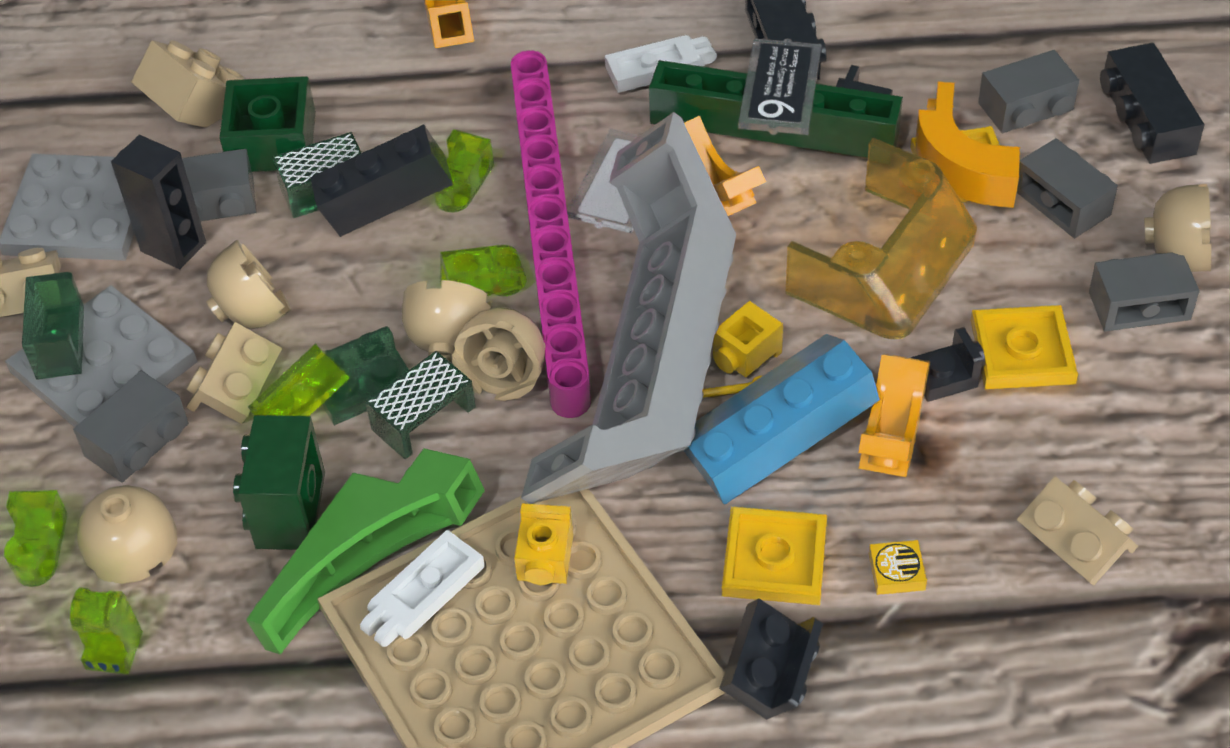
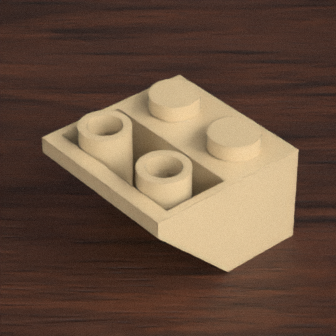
[131,40,244,128]

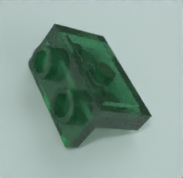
[306,326,417,426]

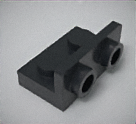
[719,598,823,720]

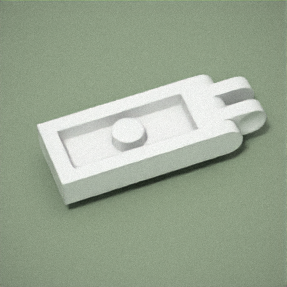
[605,35,717,93]
[360,530,485,647]

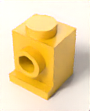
[713,301,783,378]
[514,503,573,585]

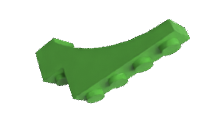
[246,448,485,655]

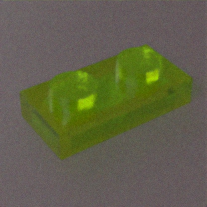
[248,343,350,416]

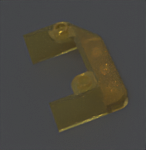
[785,138,977,340]

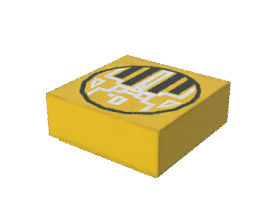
[869,540,927,595]

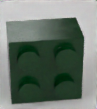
[219,76,316,172]
[233,415,325,550]

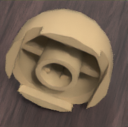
[1144,184,1211,272]
[206,240,291,329]
[402,280,493,361]
[452,307,546,401]
[77,485,177,584]

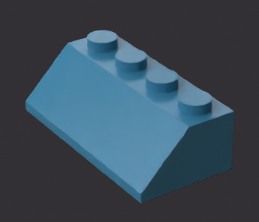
[684,334,880,505]

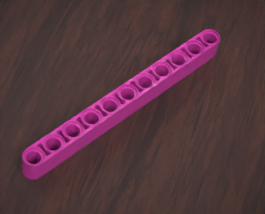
[511,50,591,418]

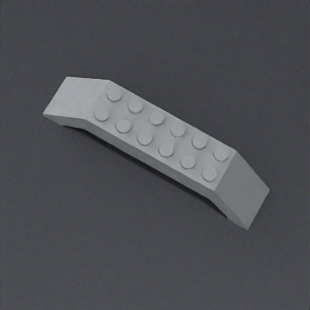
[521,112,736,504]

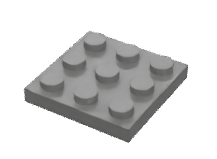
[0,154,134,260]
[5,285,197,427]

